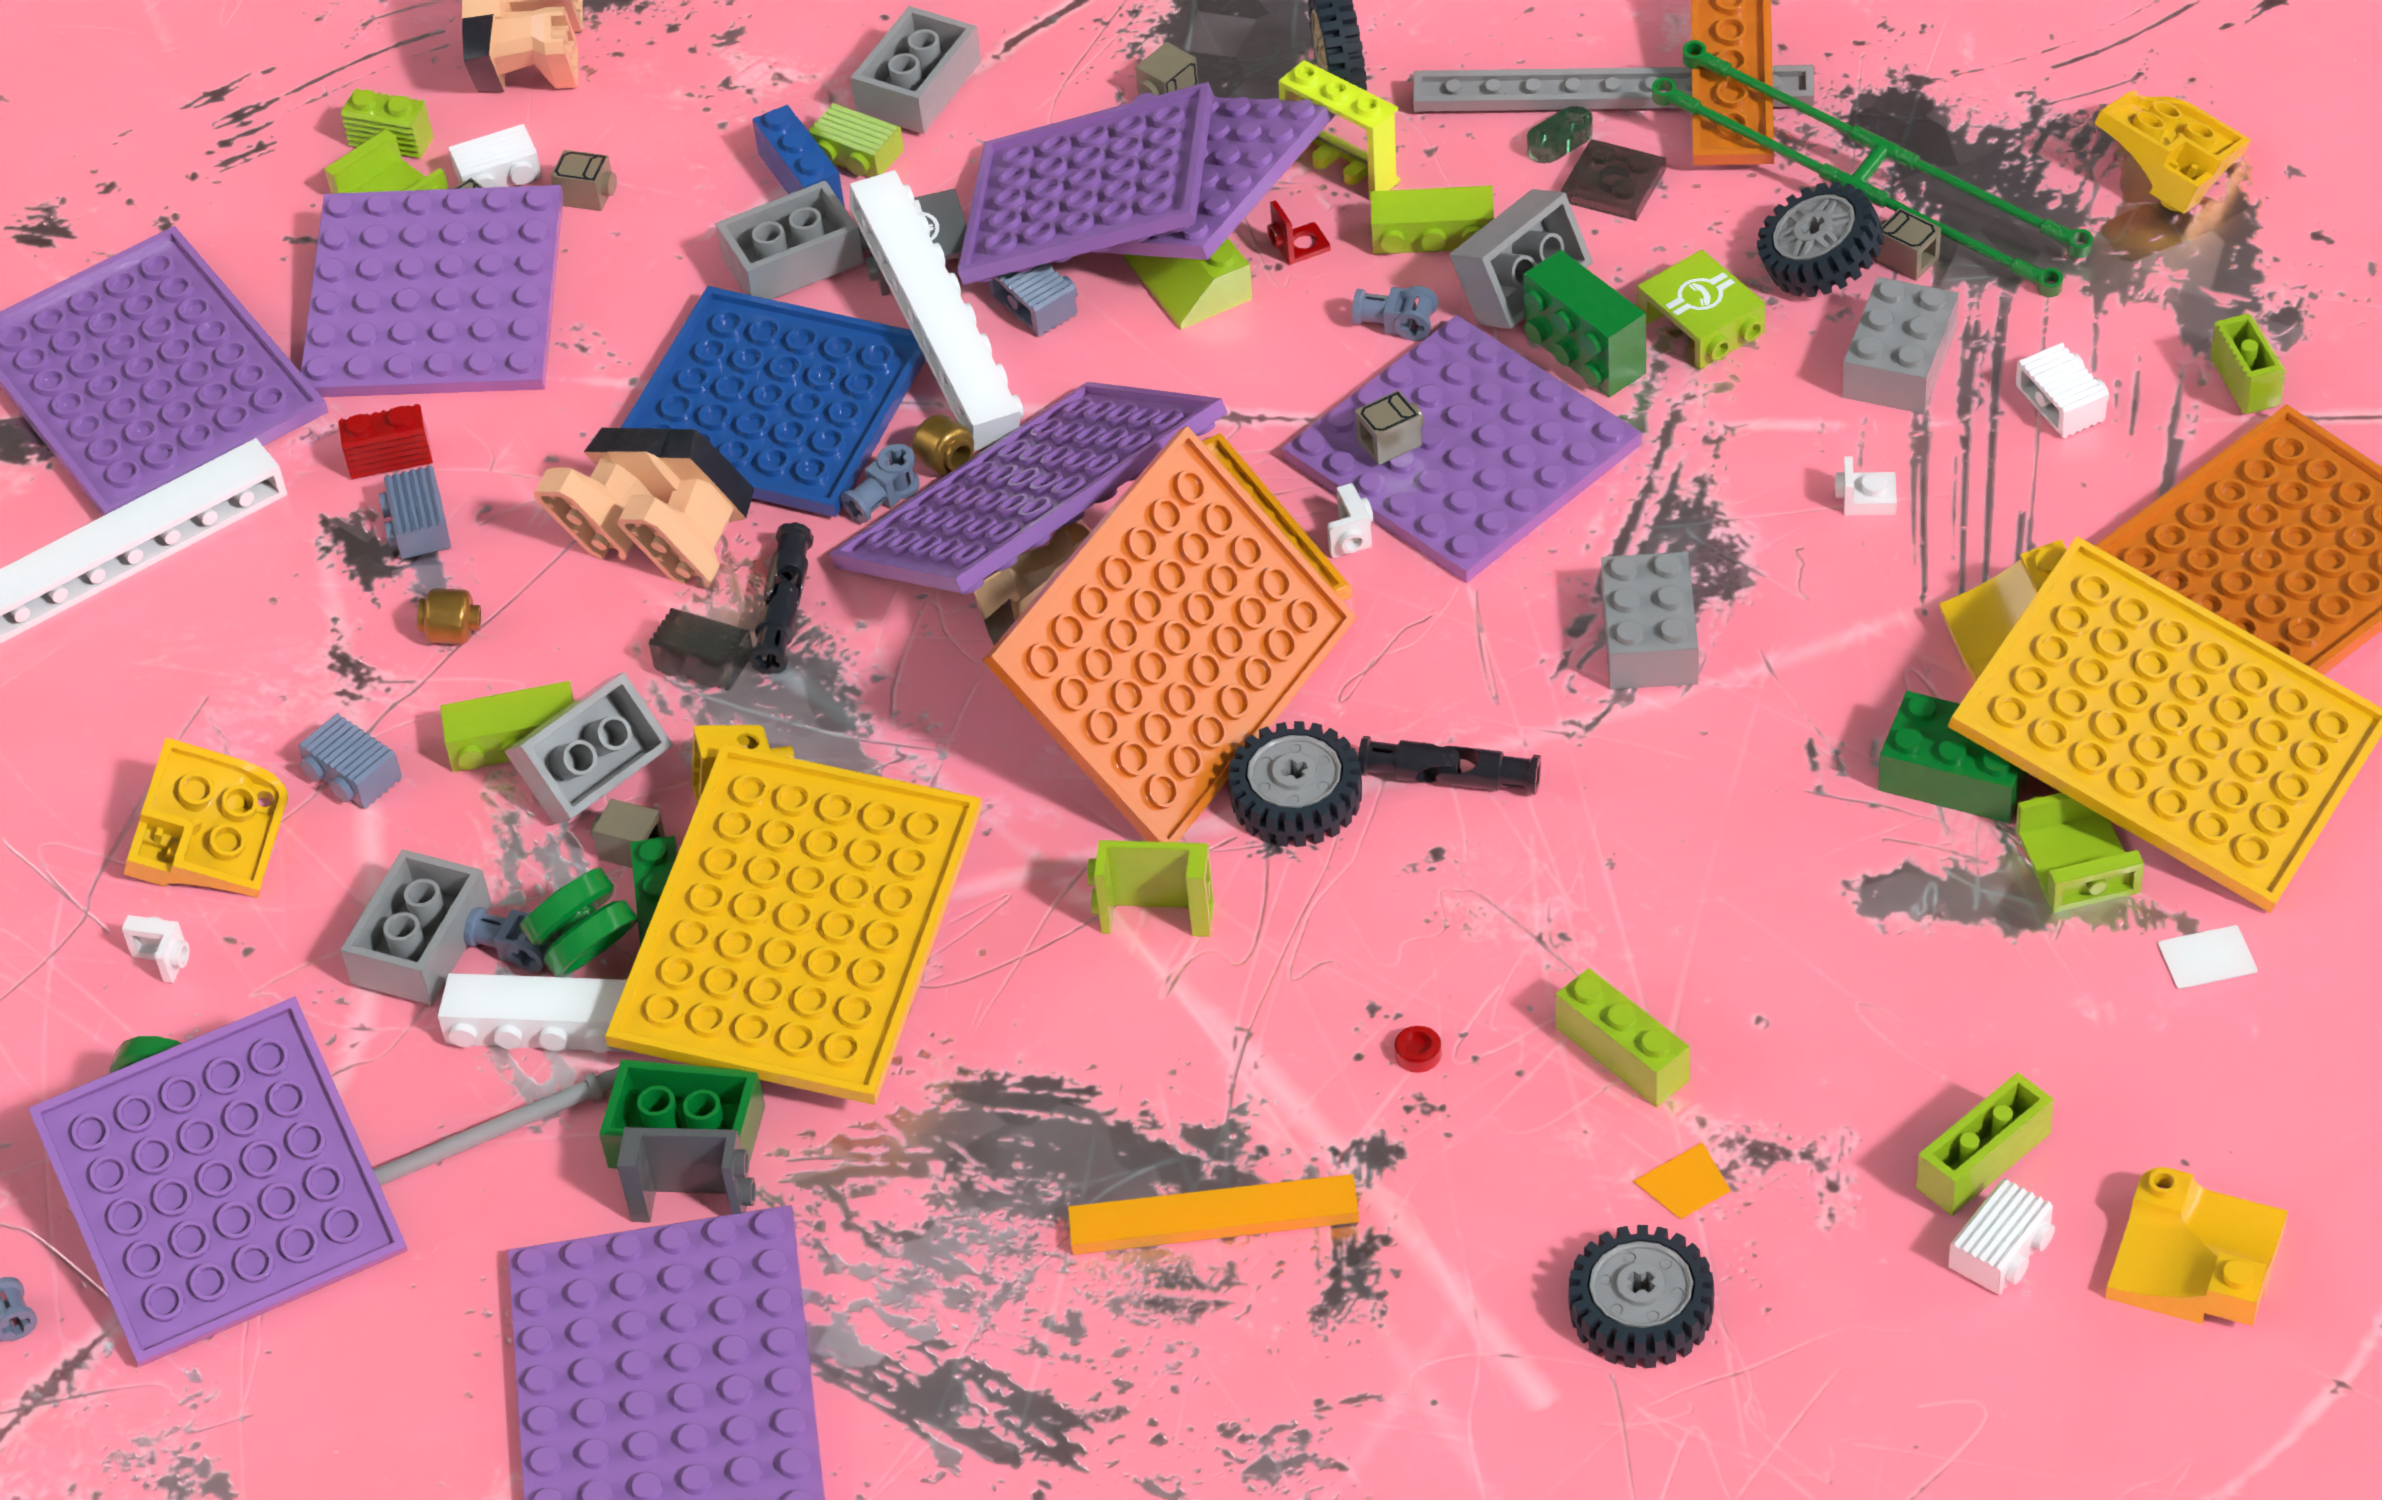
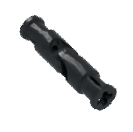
[749,522,814,674]
[1358,736,1541,795]

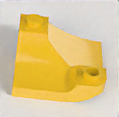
[2094,90,2251,214]
[1939,539,2067,683]
[123,737,288,898]
[2105,1167,2288,1326]

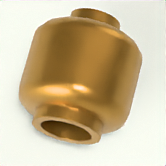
[912,414,974,476]
[417,588,481,644]

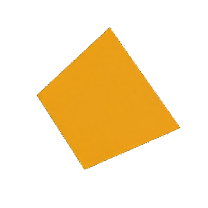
[1633,1142,1731,1219]

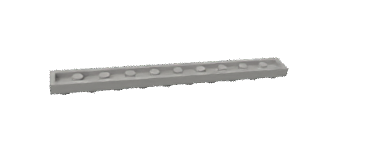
[1413,65,1814,112]

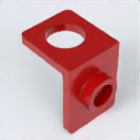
[1267,200,1331,265]

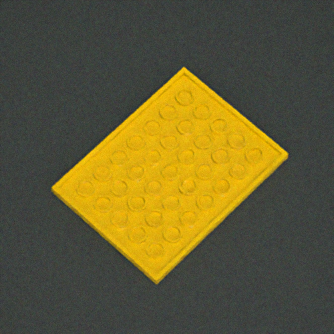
[1948,536,2382,913]
[605,743,982,1105]

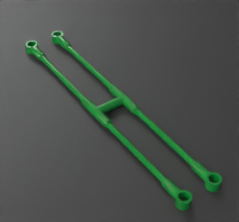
[1652,40,2093,297]

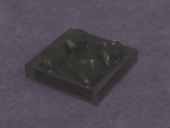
[1561,139,1666,221]

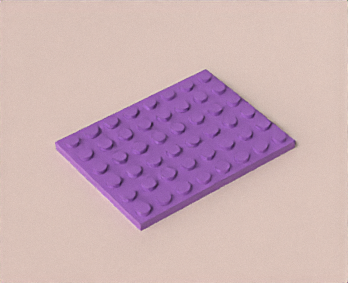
[0,226,328,516]
[829,381,1228,594]
[508,1205,826,1500]

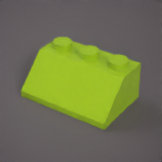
[1123,238,1253,330]

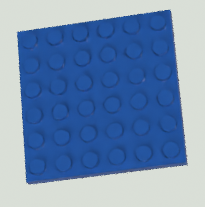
[621,286,926,517]

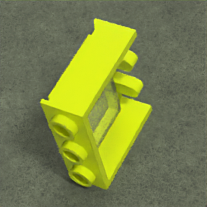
[1278,60,1401,200]

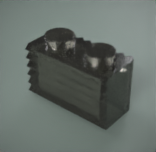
[649,608,753,691]

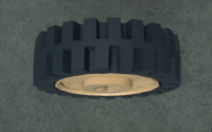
[1308,0,1367,91]

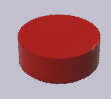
[1394,1026,1442,1073]

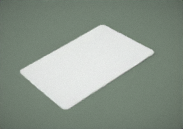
[2158,925,2258,989]

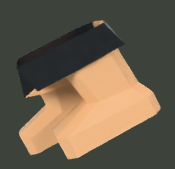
[462,0,583,92]
[533,427,754,588]

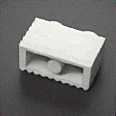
[448,124,542,188]
[2016,342,2109,439]
[1948,1178,2055,1295]

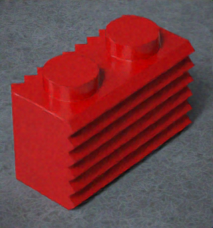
[338,403,433,479]

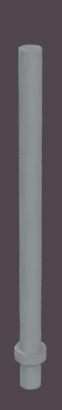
[373,1067,619,1186]

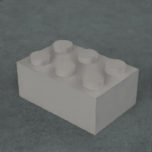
[850,6,981,134]
[715,180,864,300]
[1449,189,1593,329]
[1842,277,1959,414]
[1601,552,1699,689]
[504,672,674,824]
[340,849,492,1005]

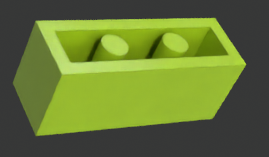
[1370,185,1494,255]
[440,681,575,772]
[1555,968,1690,1108]
[1916,1072,2054,1216]

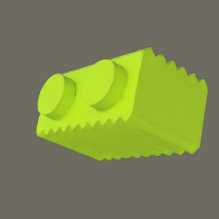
[340,88,434,158]
[809,103,904,178]
[2210,313,2287,414]

